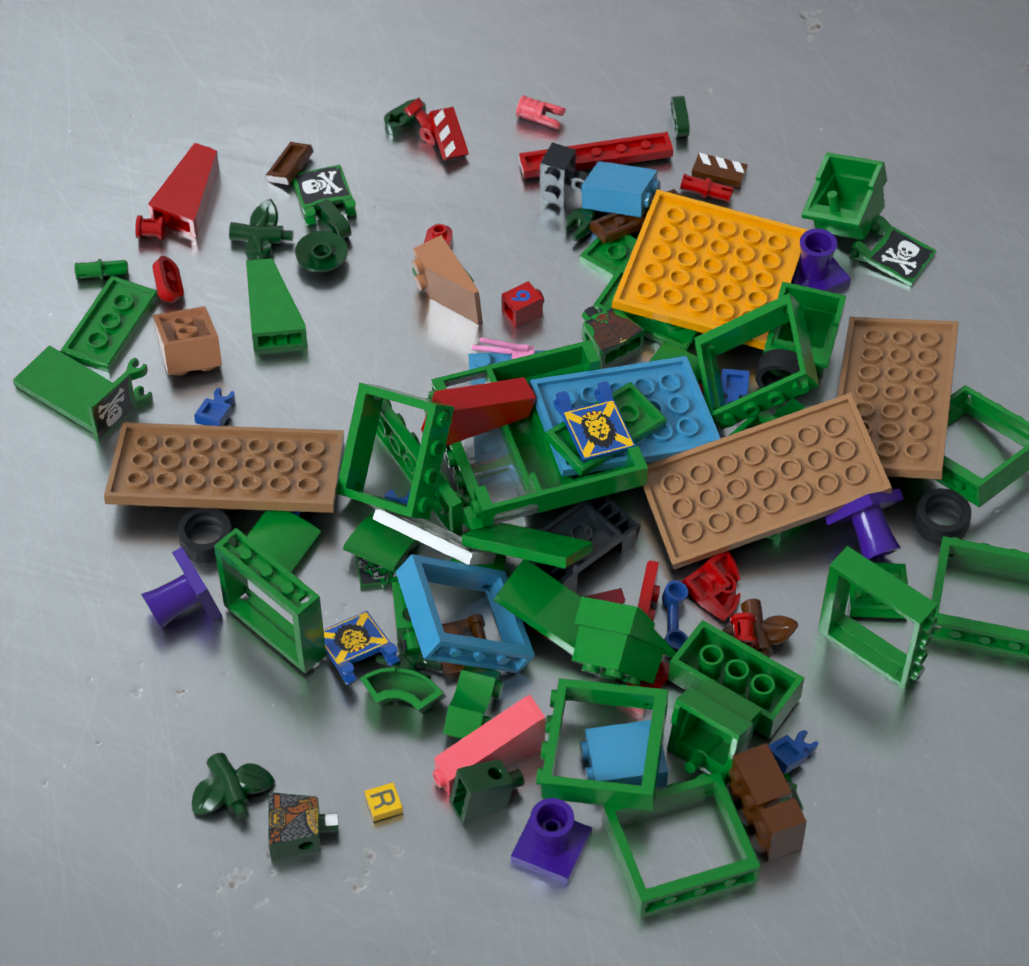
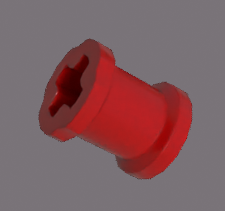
[135,215,166,240]
[730,613,758,648]

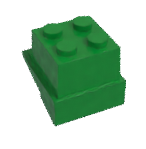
[801,152,887,240]
[763,281,846,375]
[572,597,676,687]
[667,679,762,785]

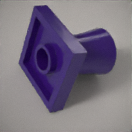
[792,229,851,293]
[825,489,904,561]
[141,547,223,629]
[510,798,592,884]

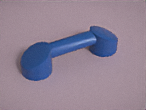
[662,581,688,653]

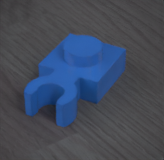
[721,369,750,405]
[194,388,235,426]
[768,730,819,774]

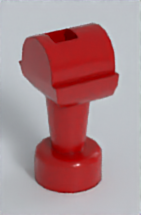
[404,97,437,146]

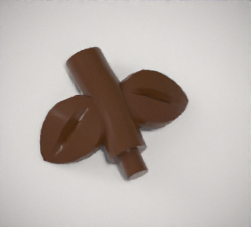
[721,599,798,658]

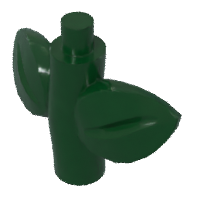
[229,199,294,260]
[192,753,275,819]

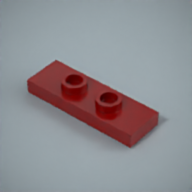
[638,560,661,622]

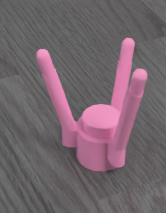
[471,337,534,359]

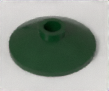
[295,231,348,272]

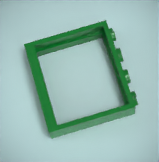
[694,293,819,430]
[336,383,454,519]
[934,385,1029,508]
[214,528,326,673]
[931,536,1029,658]
[818,546,938,689]
[536,678,668,811]
[602,772,761,917]

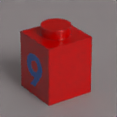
[501,281,545,328]

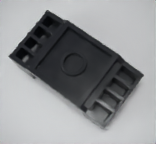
[528,495,641,590]

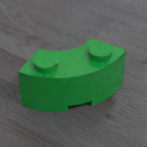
[443,665,504,739]
[360,667,447,714]

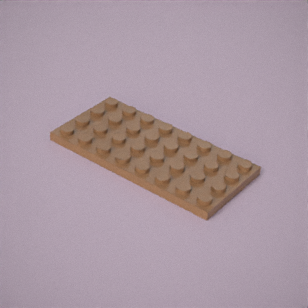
[837,317,958,480]
[643,393,892,569]
[104,422,344,513]

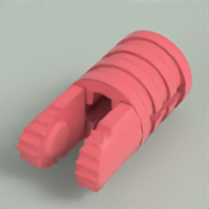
[516,95,566,129]

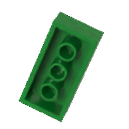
[668,620,804,739]

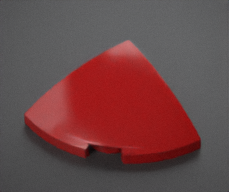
[682,551,741,621]

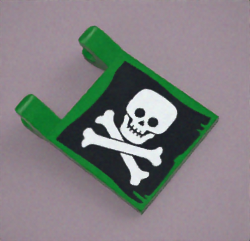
[292,164,357,226]
[850,215,937,287]
[87,358,153,442]

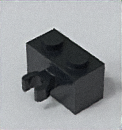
[540,142,589,206]

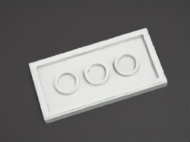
[373,509,497,565]

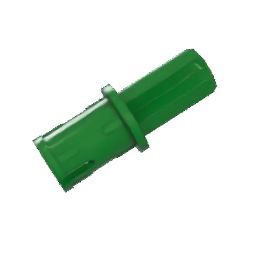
[74,259,129,280]

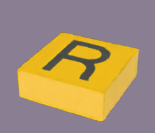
[364,782,403,822]

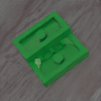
[247,510,321,572]
[343,512,421,571]
[848,563,908,619]

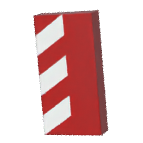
[428,107,469,161]

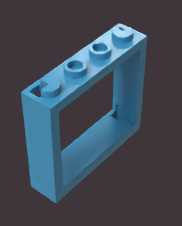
[396,554,535,673]

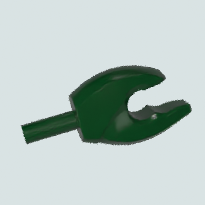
[565,207,595,241]
[376,653,443,680]

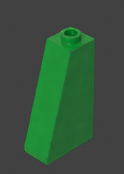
[246,258,308,351]

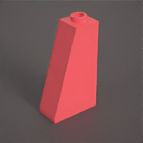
[432,695,546,796]

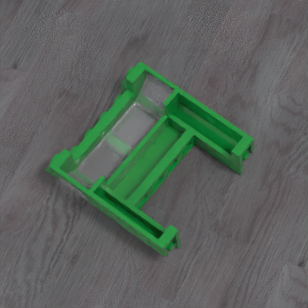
[423,340,648,530]

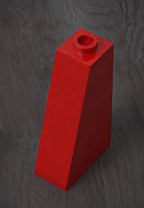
[148,143,219,238]
[421,378,536,446]

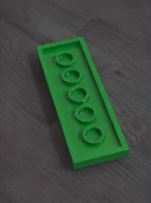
[376,399,464,536]

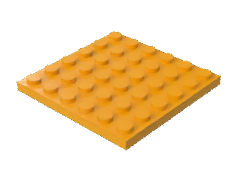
[612,189,808,350]

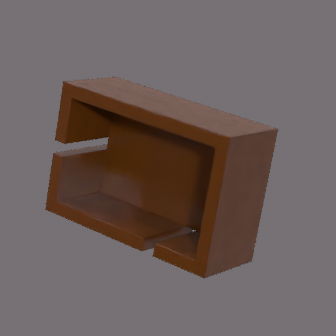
[727,743,807,862]

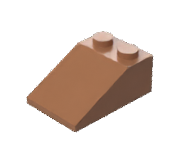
[412,235,483,325]
[153,306,222,376]

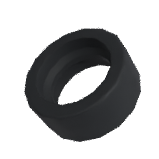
[755,349,800,389]
[915,488,971,544]
[177,508,233,563]

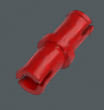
[680,173,734,203]

